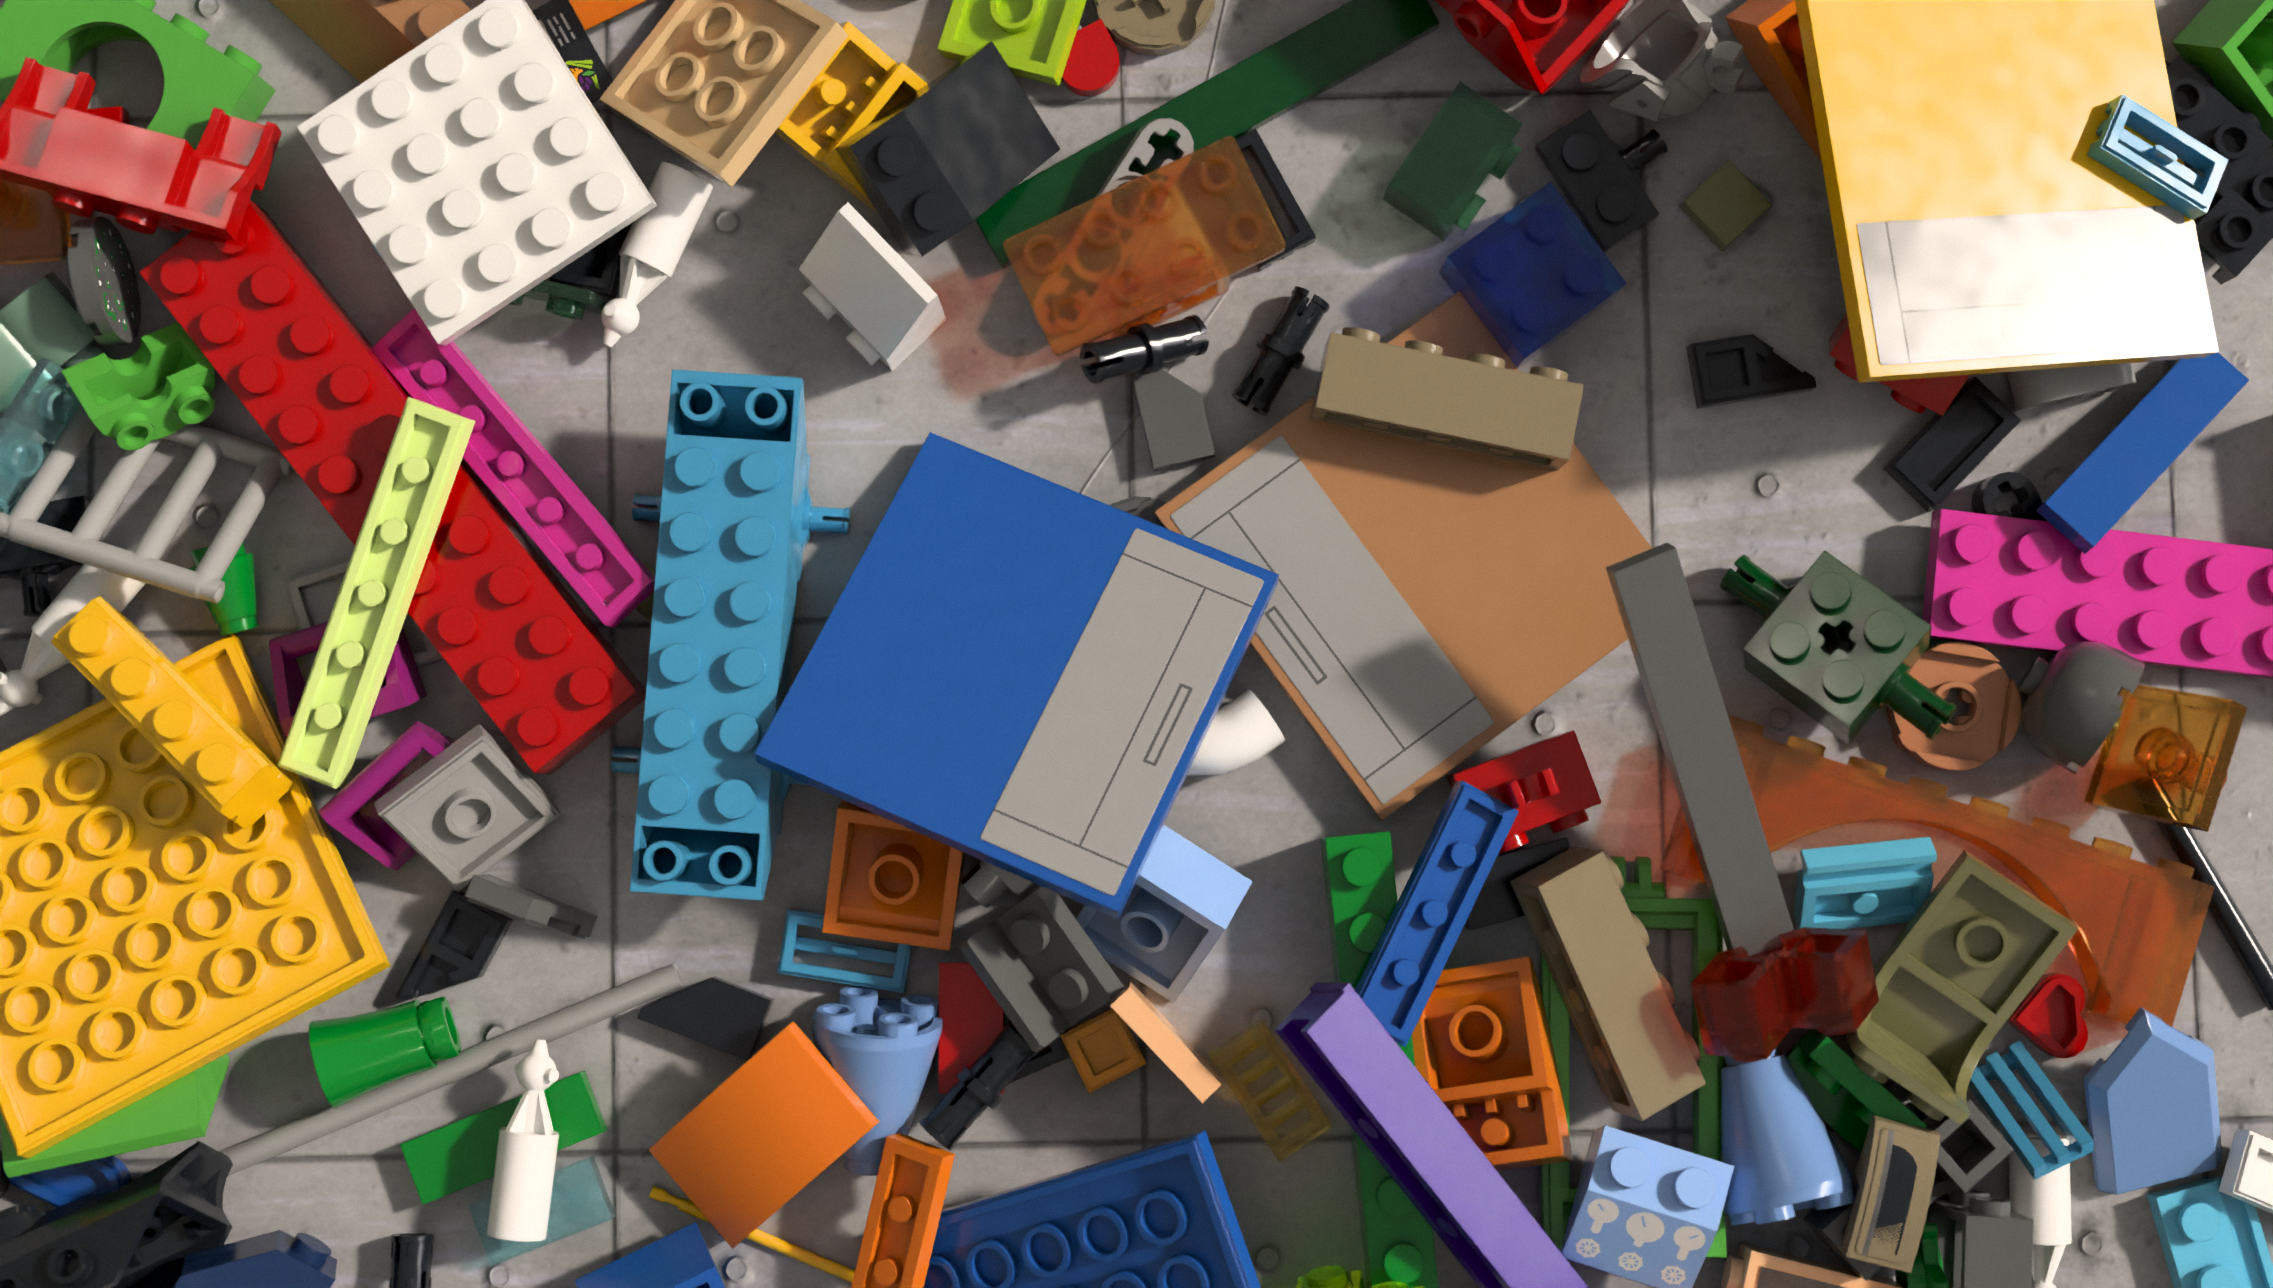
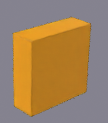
[1060,1008,1146,1093]

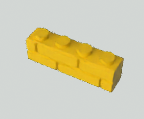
[51,596,294,829]

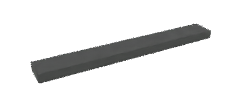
[1605,543,1820,1039]

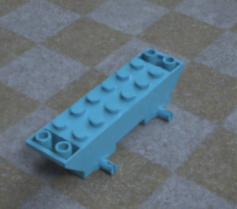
[611,369,851,900]

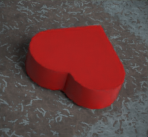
[2007,973,2088,1058]

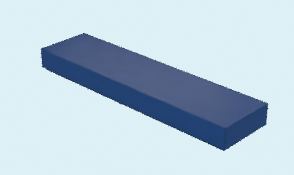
[2036,352,2249,554]
[1355,781,1519,1047]

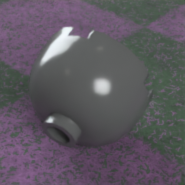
[2017,641,2145,774]

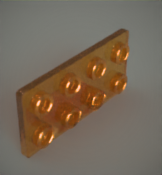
[1003,136,1286,356]

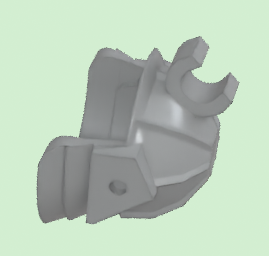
[1580,0,1744,121]

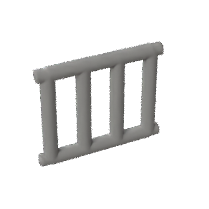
[0,395,295,604]

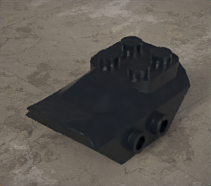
[0,1141,233,1288]

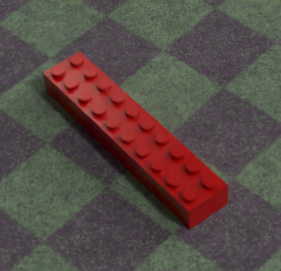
[139,200,646,775]

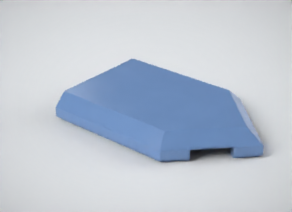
[2083,1007,2223,1195]

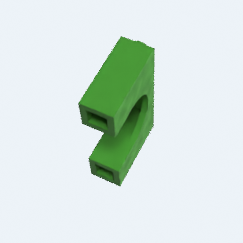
[0,0,276,150]

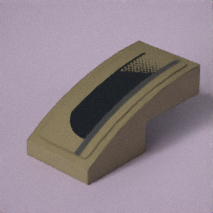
[1841,1115,1940,1273]

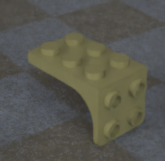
[1840,850,2078,1125]

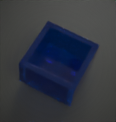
[1439,182,1627,369]

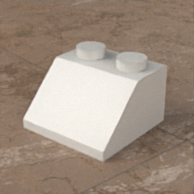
[799,202,947,371]

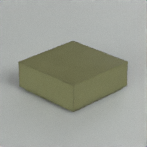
[1679,159,1772,251]

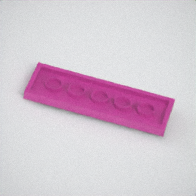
[1922,509,2273,679]

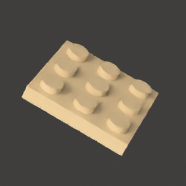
[599,0,848,187]

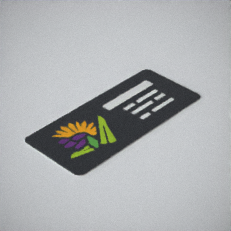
[532,0,613,104]

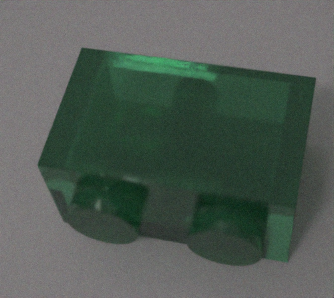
[1383,81,1523,241]

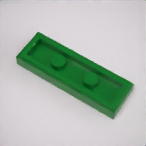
[400,1070,608,1205]

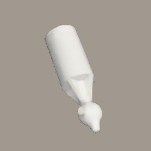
[601,162,713,347]
[0,564,146,716]
[487,1039,559,1241]
[2009,1133,2072,1288]

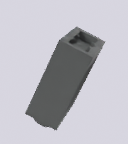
[1926,1189,2033,1288]

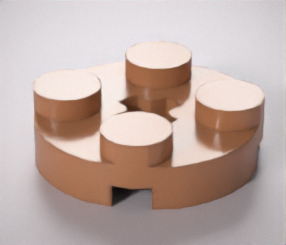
[1886,642,2022,771]

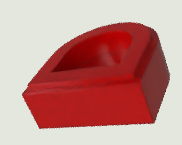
[1061,18,1120,97]

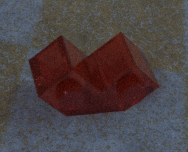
[1691,927,1879,1062]

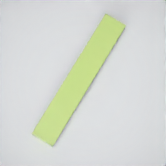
[277,397,476,789]

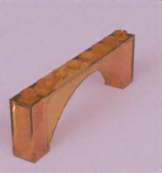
[1659,716,2215,1027]

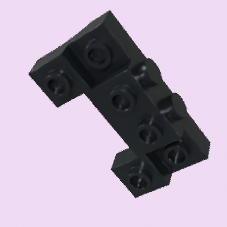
[2165,56,2273,284]

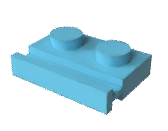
[1793,837,1937,934]
[2146,1175,2273,1288]

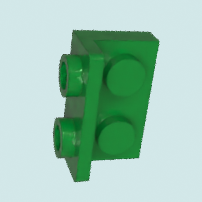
[1786,1025,1927,1153]

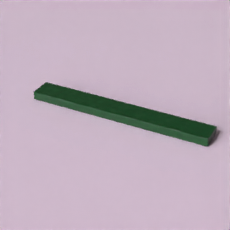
[975,0,1439,269]

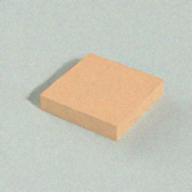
[1110,980,1222,1103]

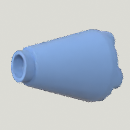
[811,986,943,1176]
[1721,1040,1855,1226]

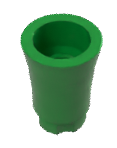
[309,997,461,1109]

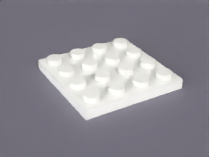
[297,0,657,346]

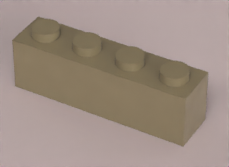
[1310,327,1584,470]
[1510,846,1706,1121]

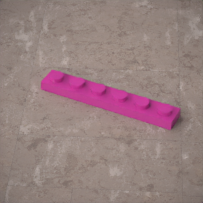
[371,308,655,628]

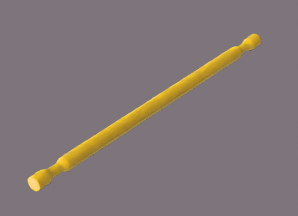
[649,1185,855,1283]

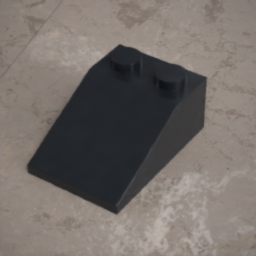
[835,41,1060,257]

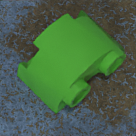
[61,322,215,450]

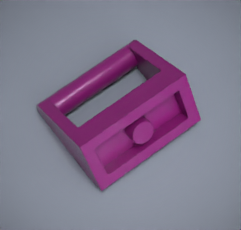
[269,621,427,739]
[319,721,455,871]

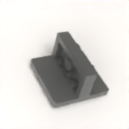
[960,886,1125,1052]

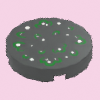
[66,216,141,347]

